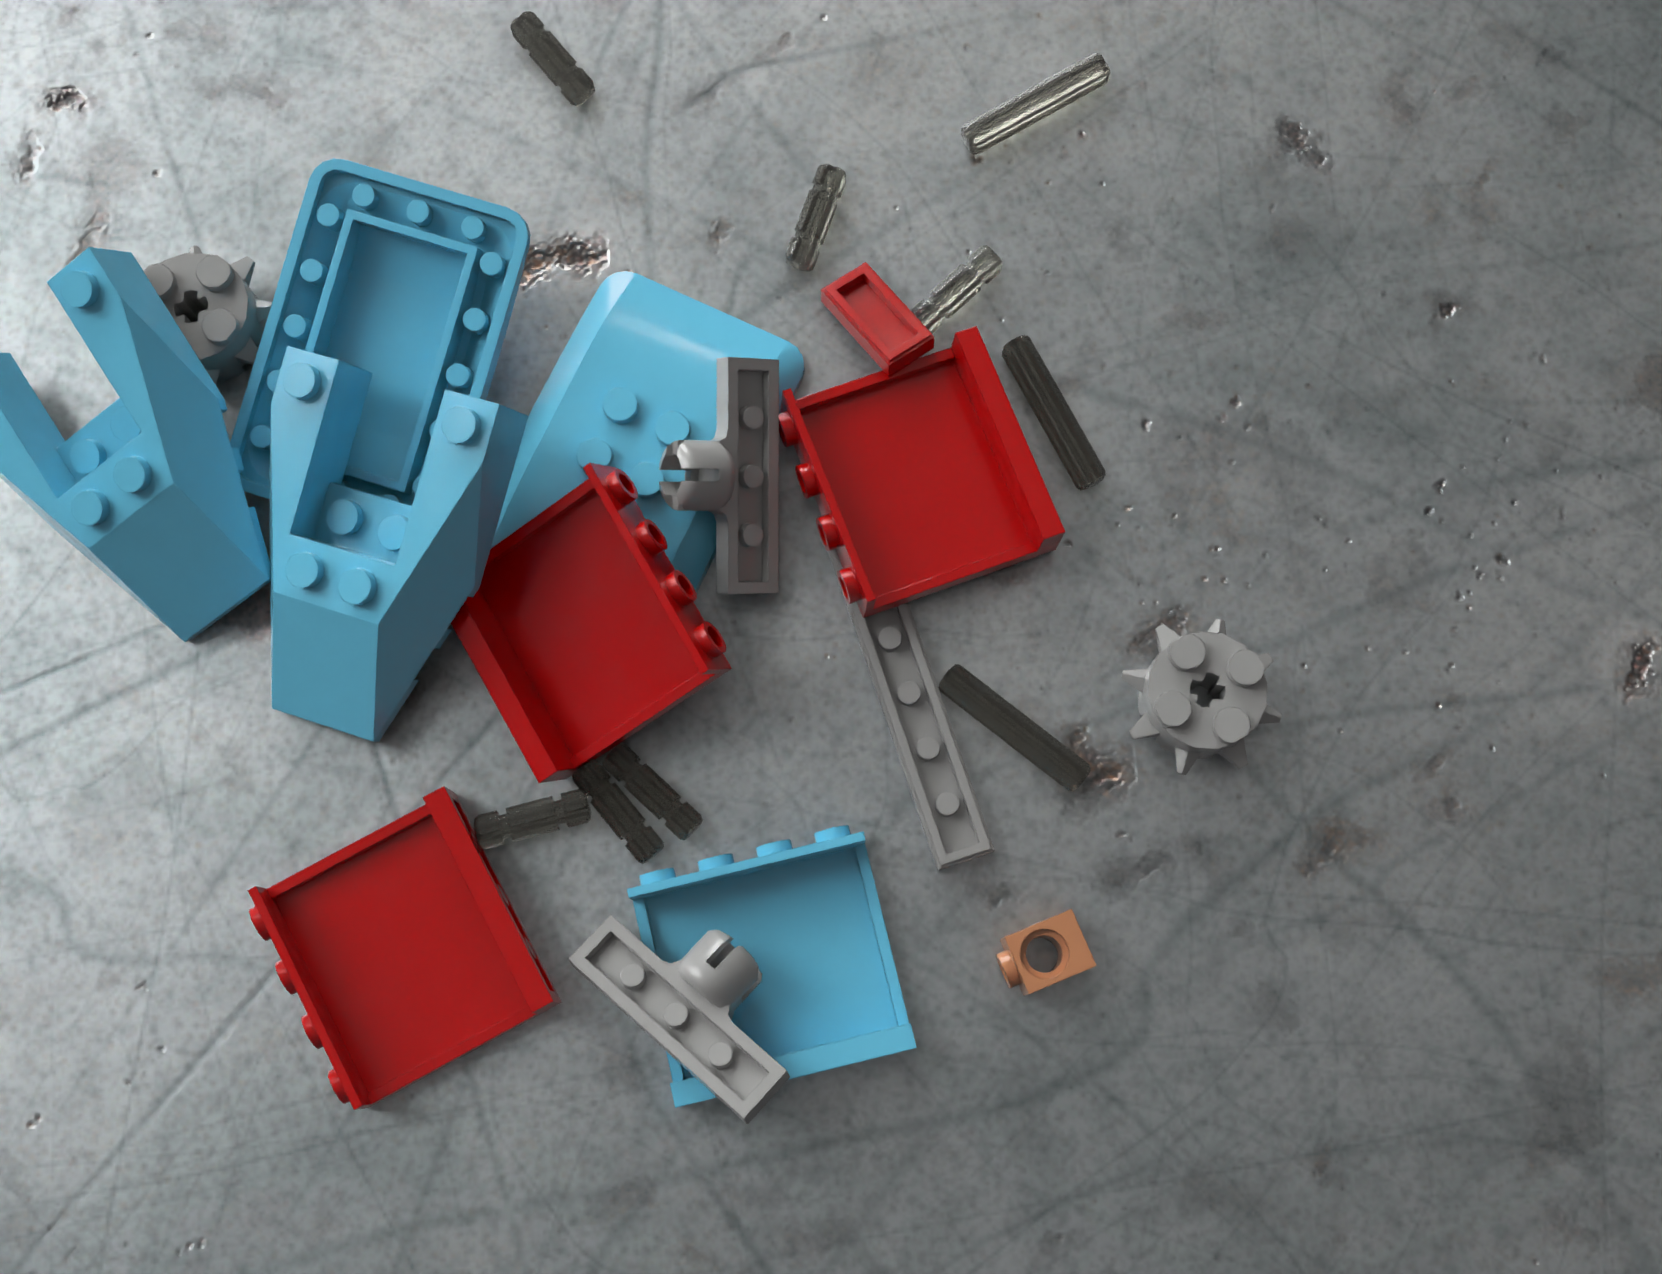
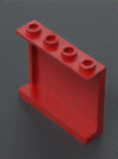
[778,326,1065,618]
[451,463,732,783]
[248,786,562,1110]

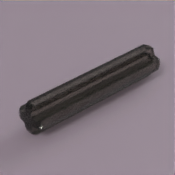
[960,53,1111,155]
[1002,335,1106,491]
[938,664,1091,792]

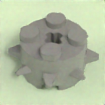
[144,246,272,385]
[1121,619,1281,775]

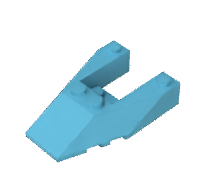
[0,247,271,642]
[269,346,528,742]

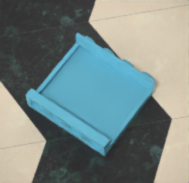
[627,825,917,1108]

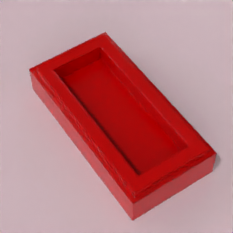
[821,262,935,377]

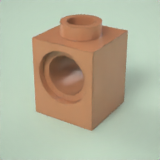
[996,909,1097,996]

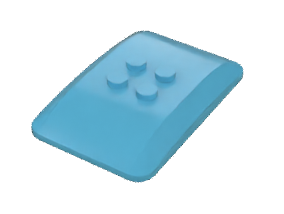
[230,158,531,506]
[491,271,805,593]

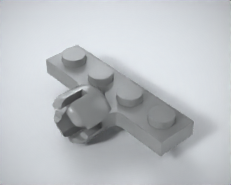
[659,357,779,594]
[568,915,790,1125]

